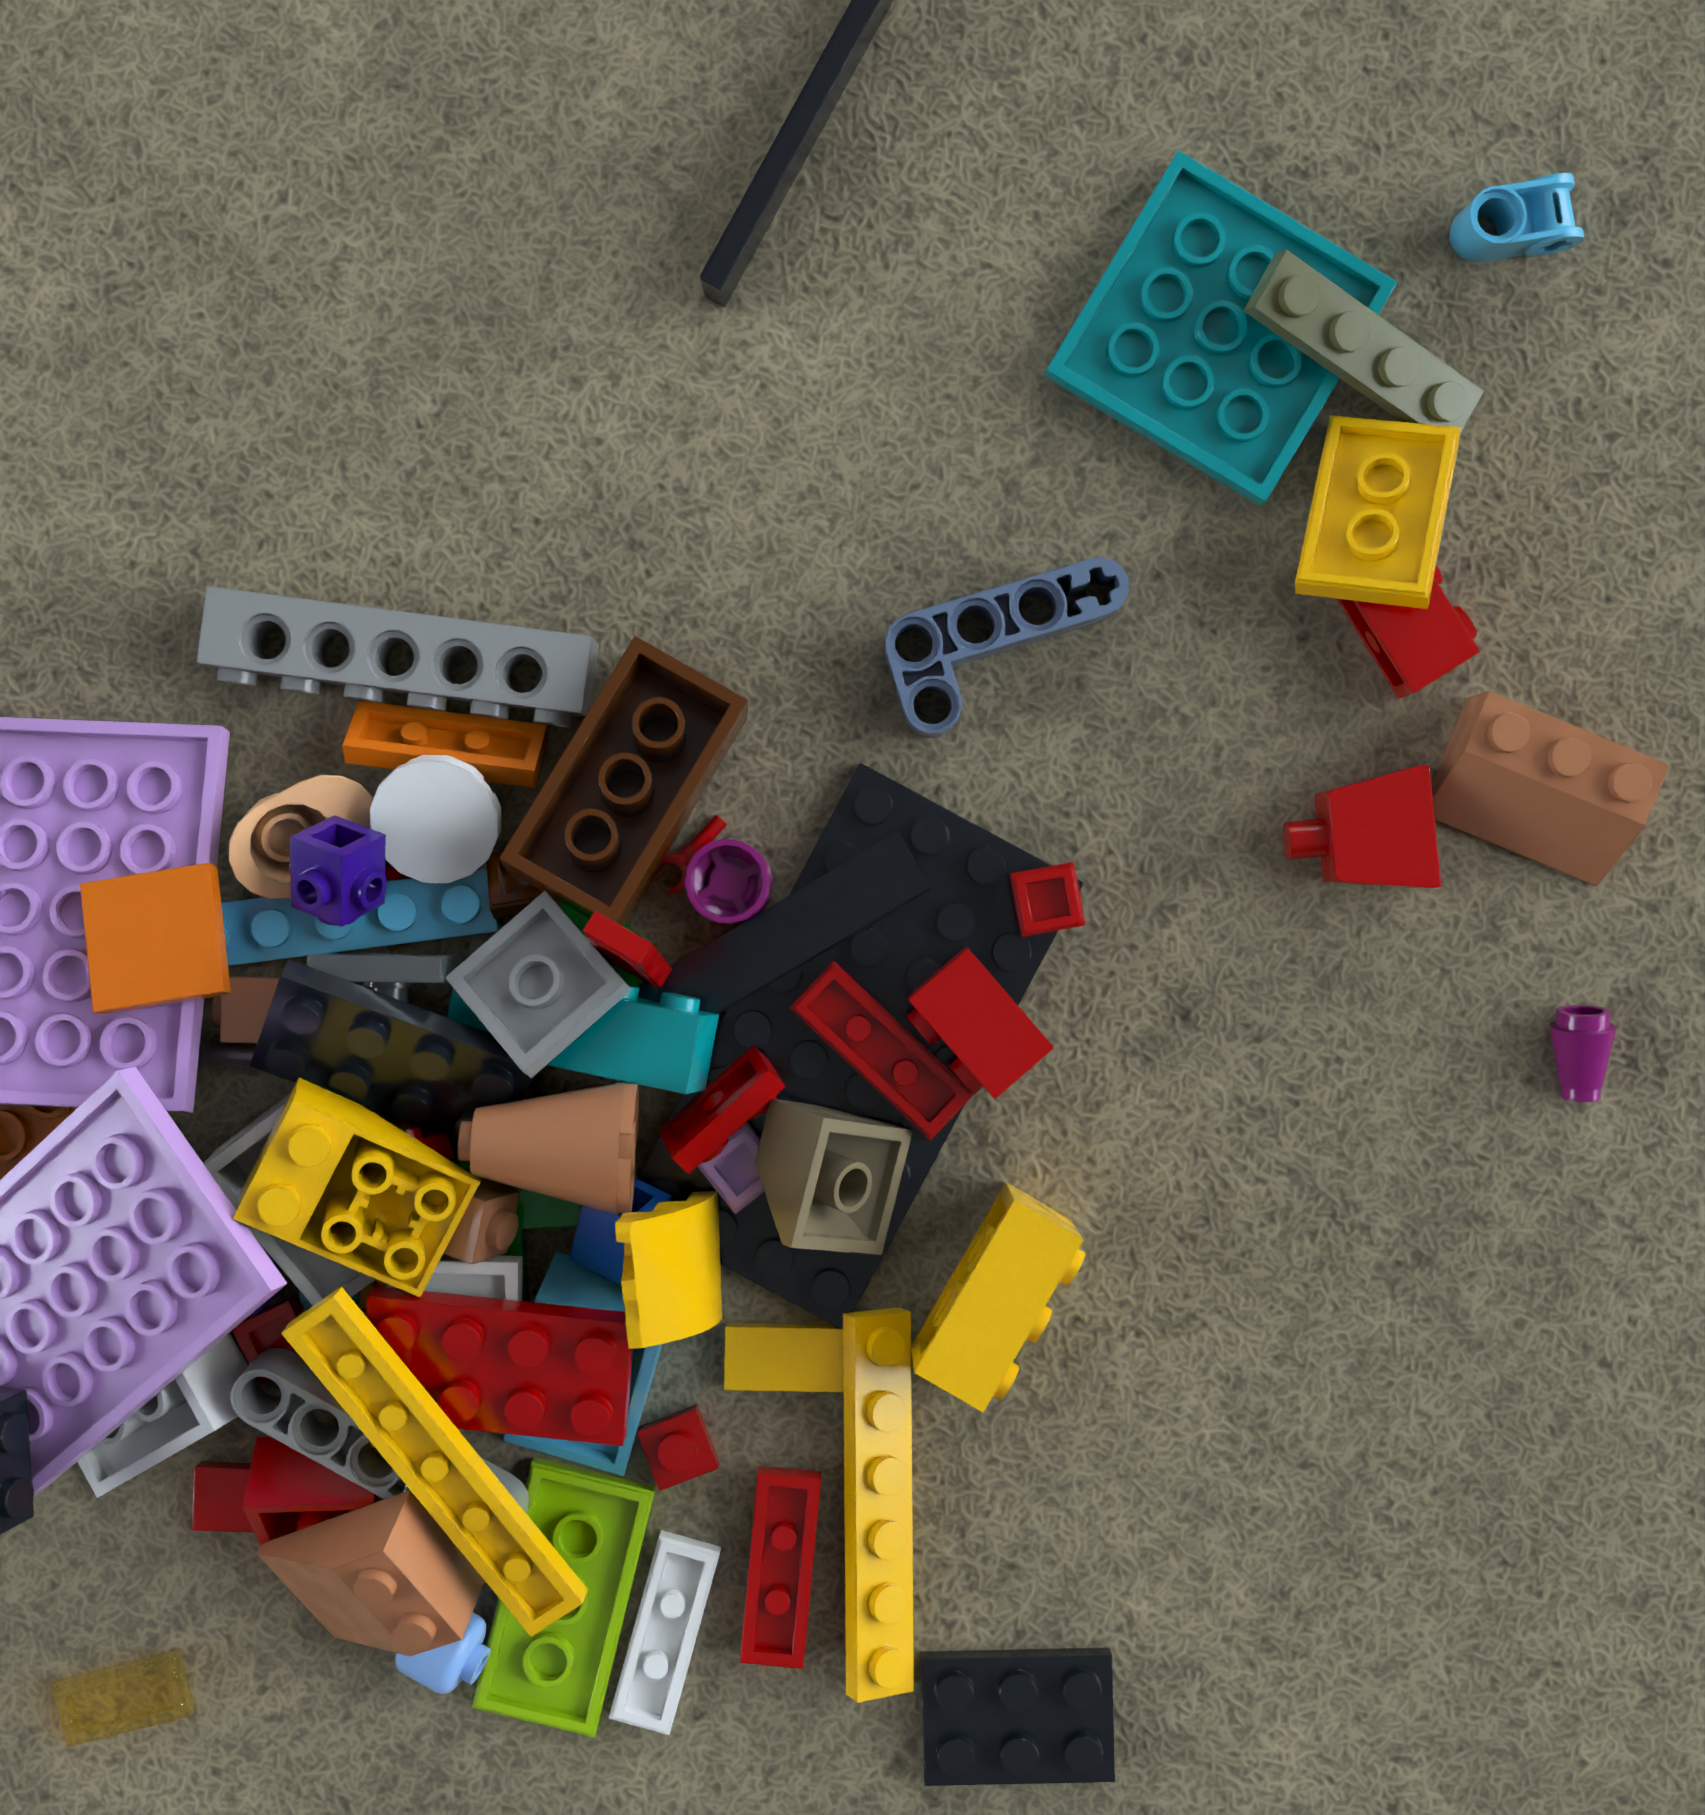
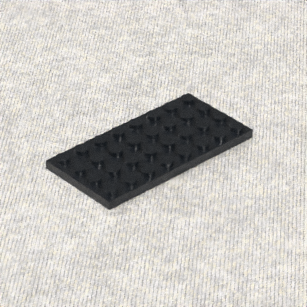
[637,763,1084,1329]

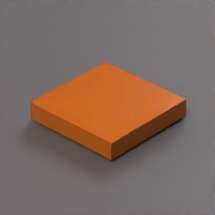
[80,862,231,1015]

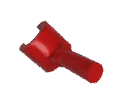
[654,815,727,894]

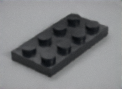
[250,959,534,1140]

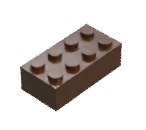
[499,636,748,927]

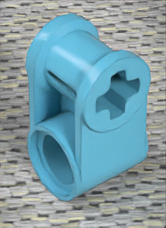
[1449,173,1585,263]

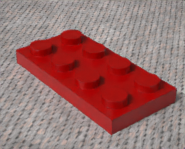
[366,1286,633,1446]

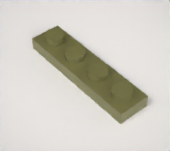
[1243,250,1484,433]

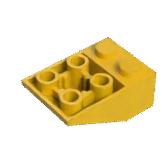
[233,1077,480,1297]

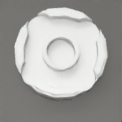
[370,755,501,884]

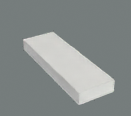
[609,1530,721,1735]

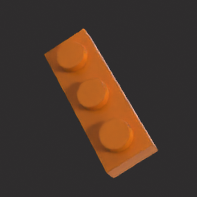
[342,700,548,788]

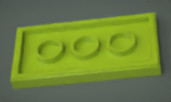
[472,1457,656,1738]

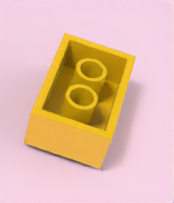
[911,1182,1085,1413]

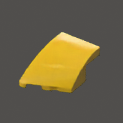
[615,1191,722,1349]

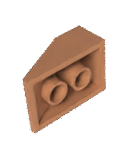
[257,1490,485,1657]

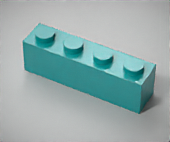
[447,984,719,1094]

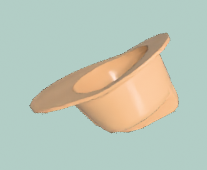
[228,775,374,899]

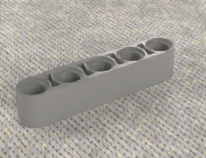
[230,1348,529,1513]

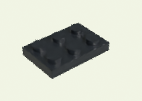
[921,1647,1115,1786]

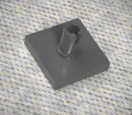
[307,953,465,1003]

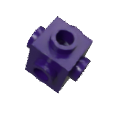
[289,815,387,927]

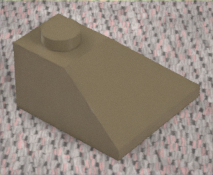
[755,1099,913,1255]

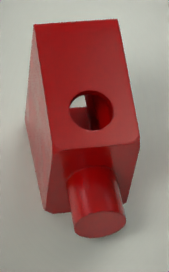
[1283,765,1442,888]

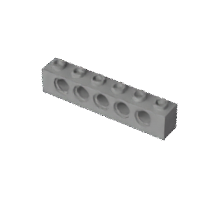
[196,586,599,727]

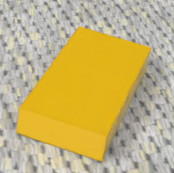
[724,1322,843,1392]

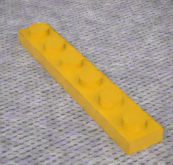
[281,1286,588,1637]
[843,1308,914,1703]

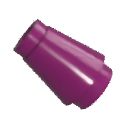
[1549,1005,1617,1102]

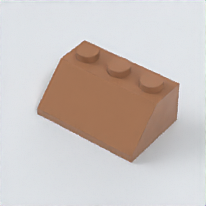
[1431,691,1670,886]

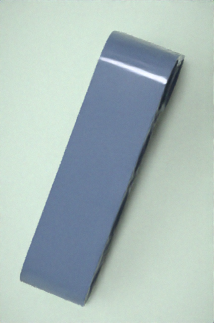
[884,557,1129,738]

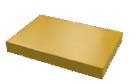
[1295,415,1461,609]

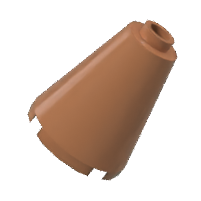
[458,1082,639,1215]

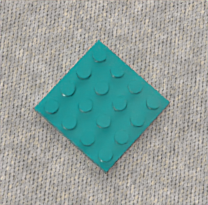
[1044,150,1398,507]

